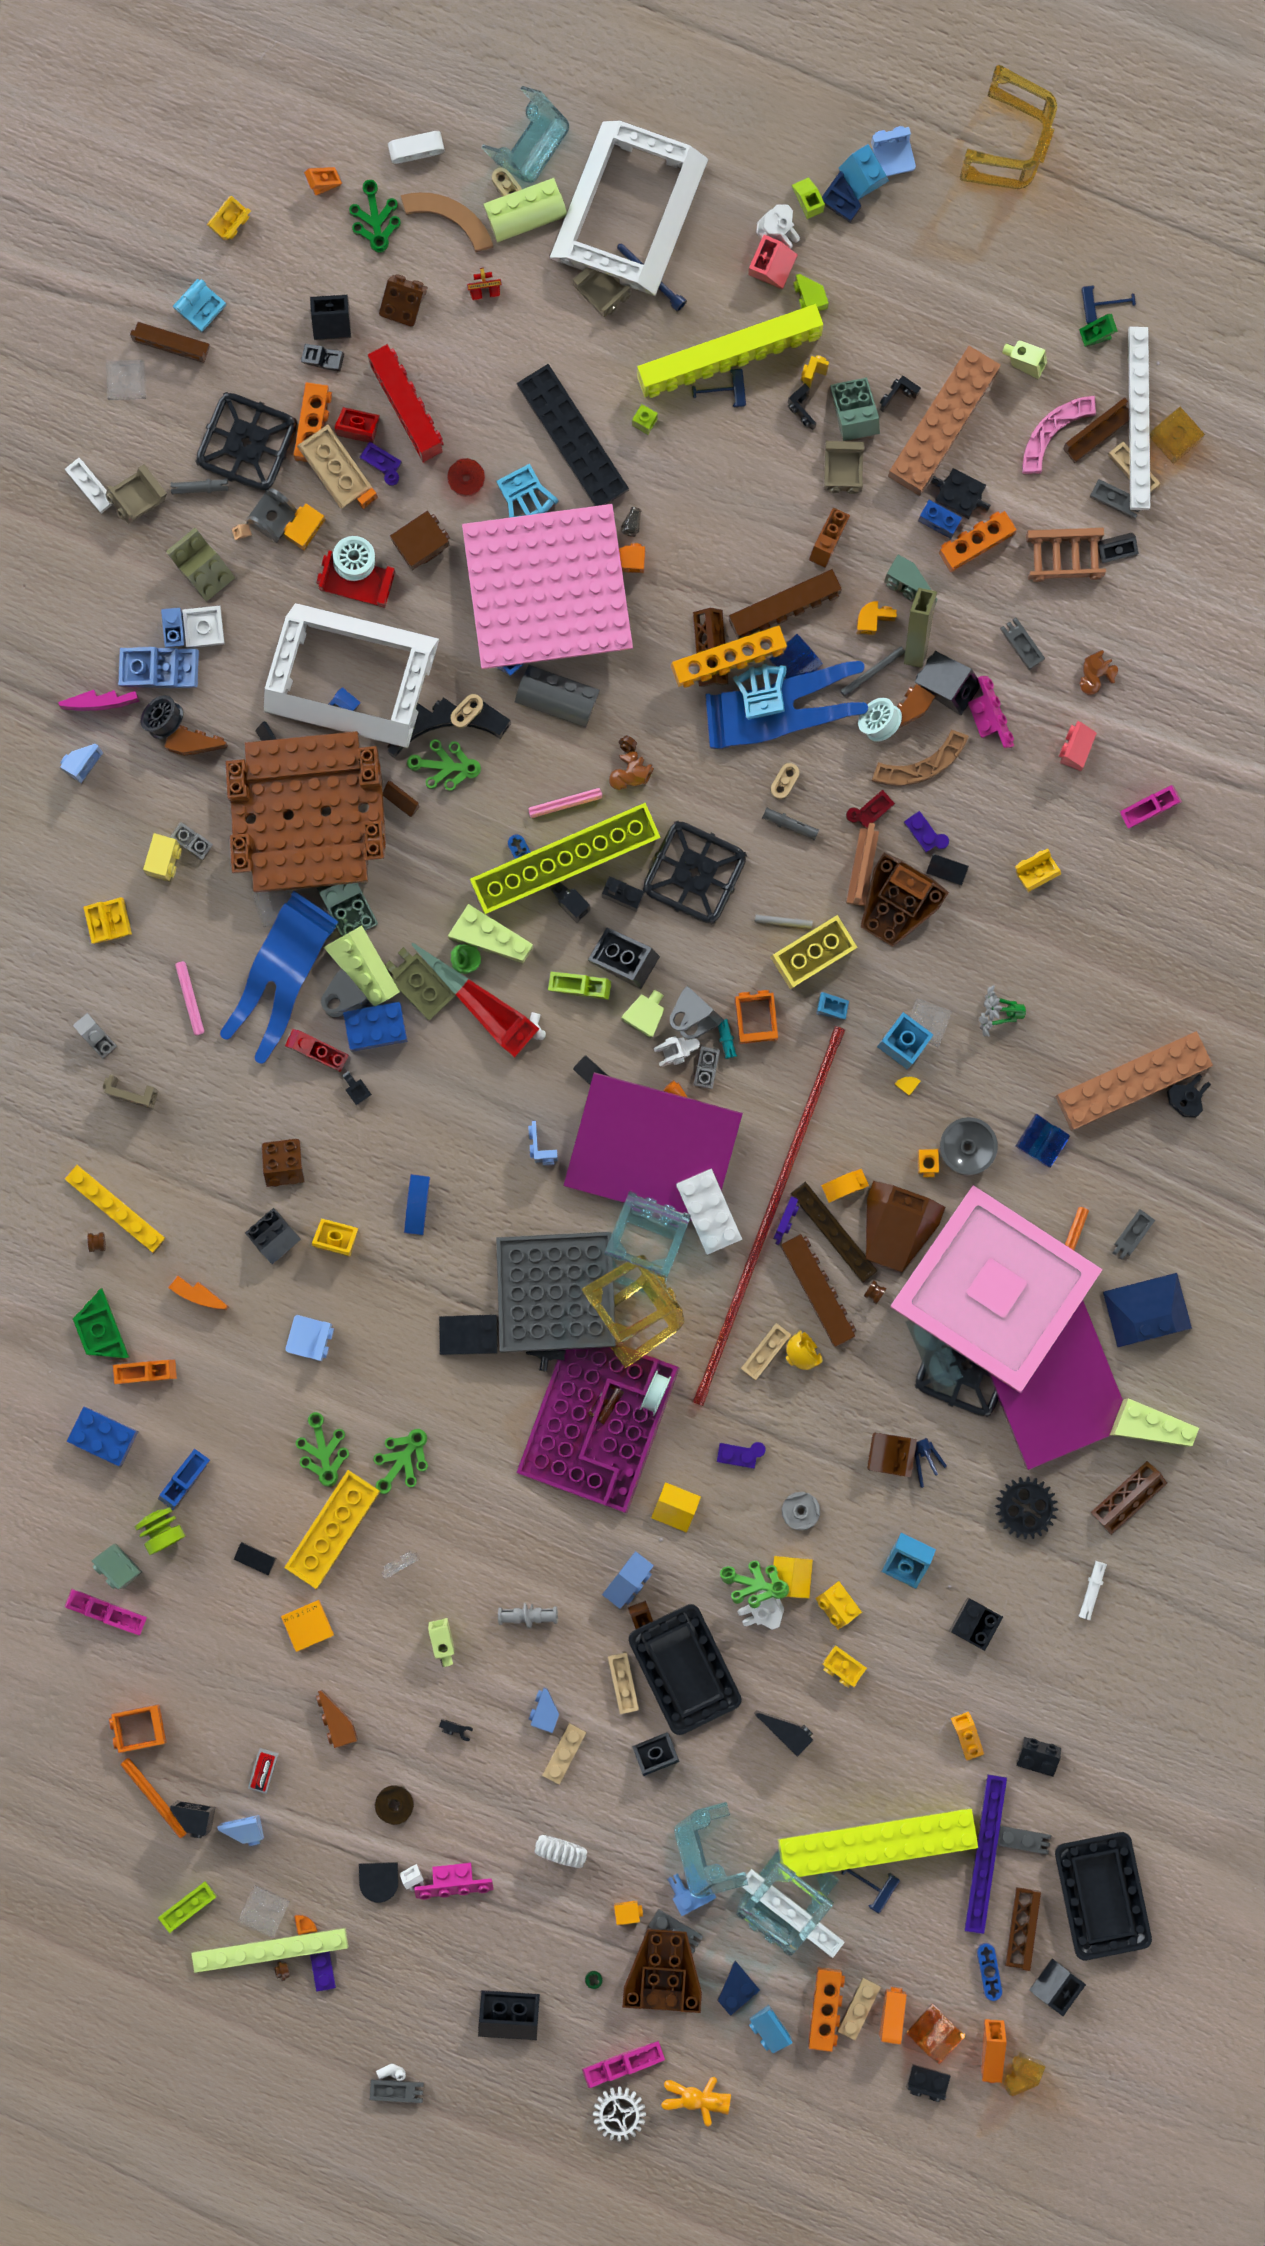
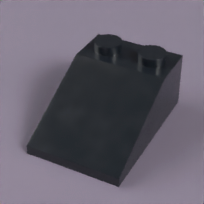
[588,927,660,989]
[439,1315,498,1355]
[754,1710,813,1757]

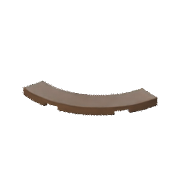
[401,192,493,252]
[871,729,969,786]

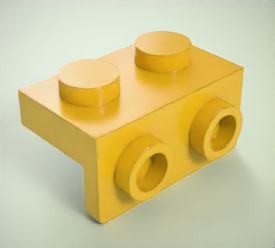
[207,196,251,240]
[801,356,829,388]
[1015,849,1061,892]
[815,1581,862,1629]
[822,1645,867,1688]

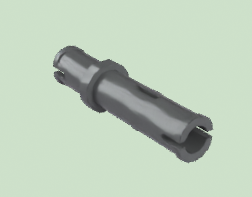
[171,479,229,495]
[762,807,819,841]

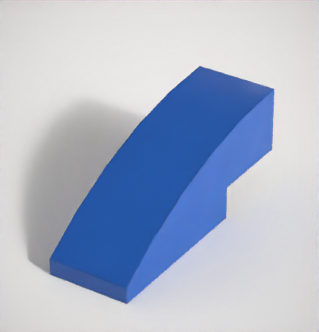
[404,1174,430,1235]
[158,1449,210,1510]

